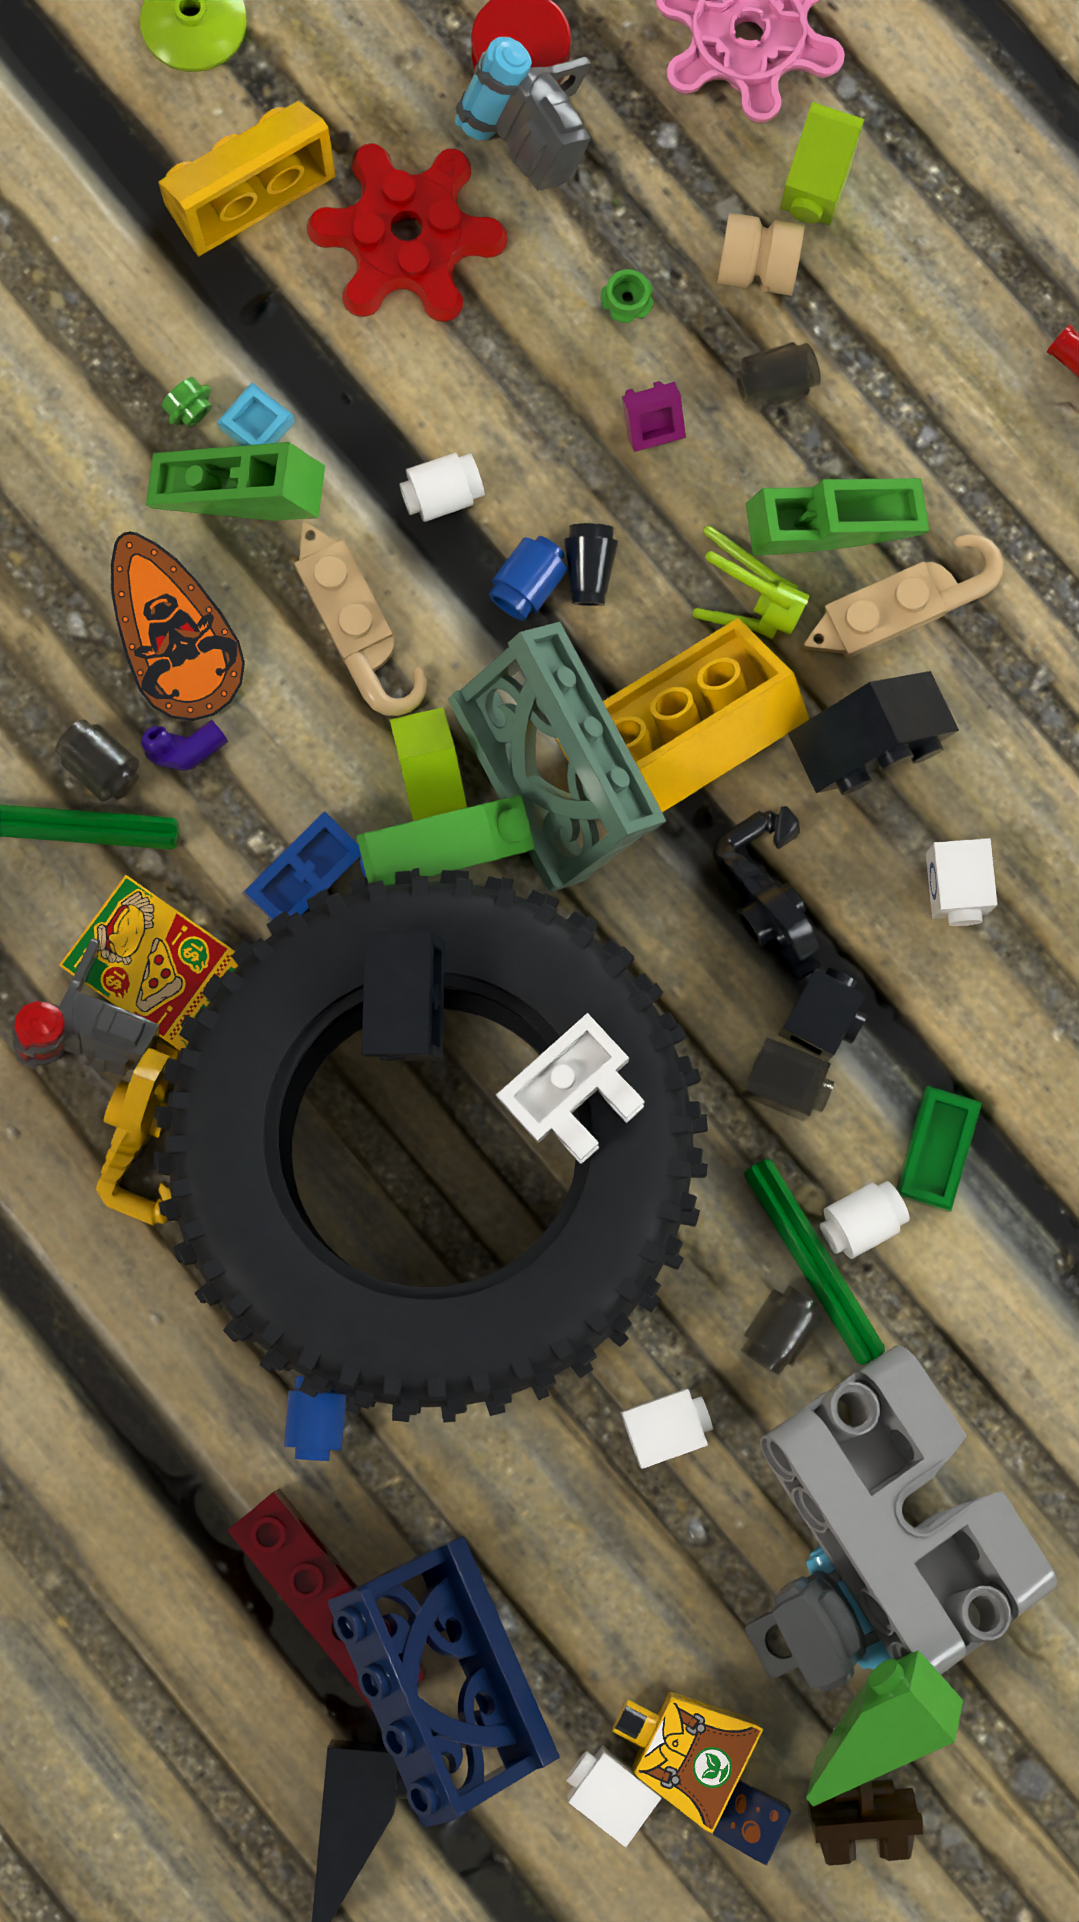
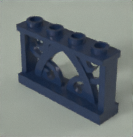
[328,1536,560,1827]

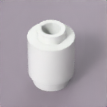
[399,452,485,522]
[820,1181,910,1259]

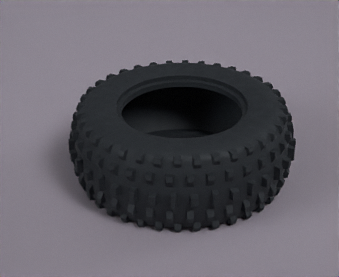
[153,868,708,1423]

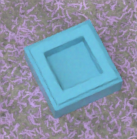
[217,382,295,446]

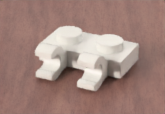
[496,1013,645,1164]

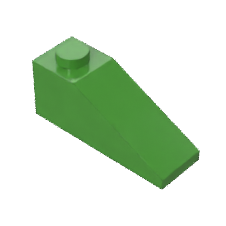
[146,442,325,521]
[356,794,535,886]
[806,1650,963,1806]

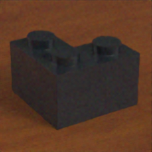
[788,671,959,795]

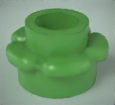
[600,269,654,323]
[161,377,212,428]

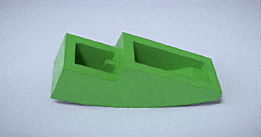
[745,478,929,556]

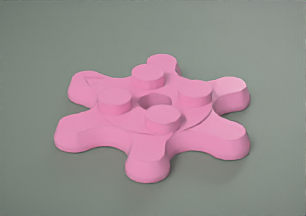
[655,0,845,124]

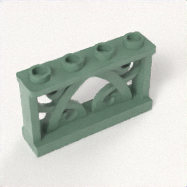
[448,622,666,892]

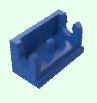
[242,811,361,922]

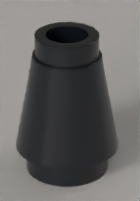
[563,523,618,606]

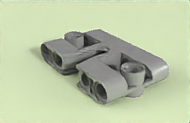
[760,1346,1057,1675]

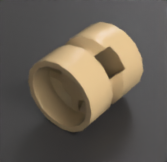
[717,212,805,296]

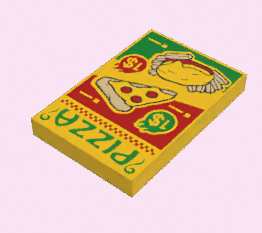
[59,875,238,1051]

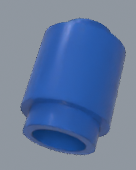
[489,536,568,621]
[284,1376,346,1461]

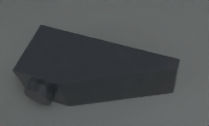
[312,1739,407,1922]

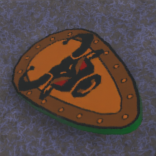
[111,531,245,721]

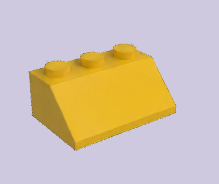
[158,101,336,257]

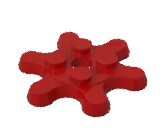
[306,143,508,322]

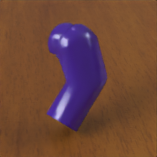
[141,720,228,771]

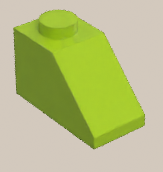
[780,102,865,226]

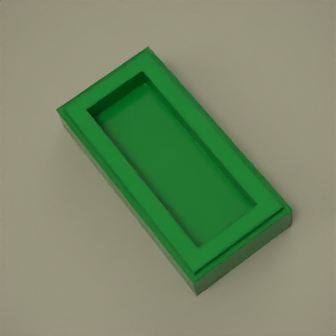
[896,1086,982,1212]

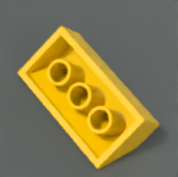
[554,618,810,812]

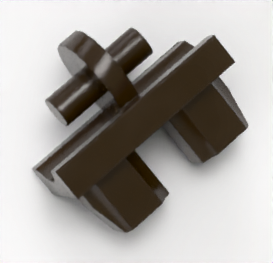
[808,1779,923,1866]

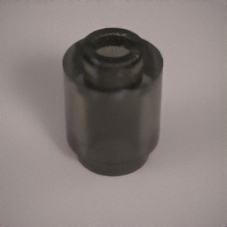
[735,342,821,411]
[55,719,139,801]
[740,1286,821,1376]

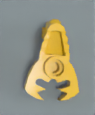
[96,1042,180,1226]

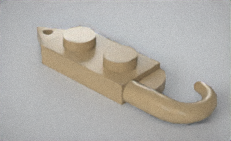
[294,522,427,717]
[803,534,1004,660]

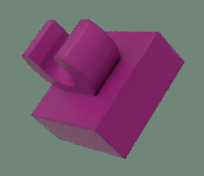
[622,381,686,452]

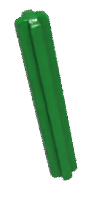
[0,804,180,850]
[744,1158,885,1365]

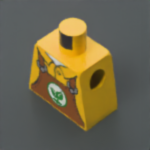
[612,1691,764,1834]

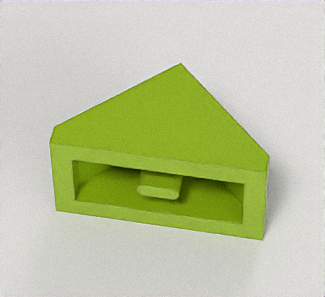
[390,707,467,821]

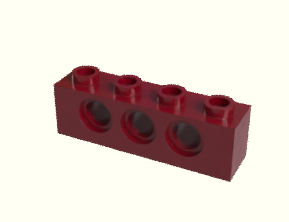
[227,1489,427,1712]

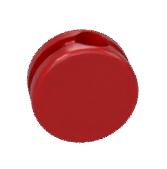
[471,0,571,84]

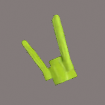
[692,525,810,639]

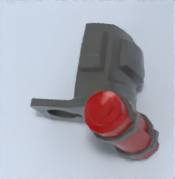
[12,937,160,1076]

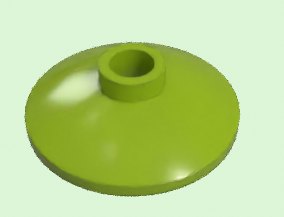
[140,0,247,72]

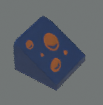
[710,1779,791,1865]

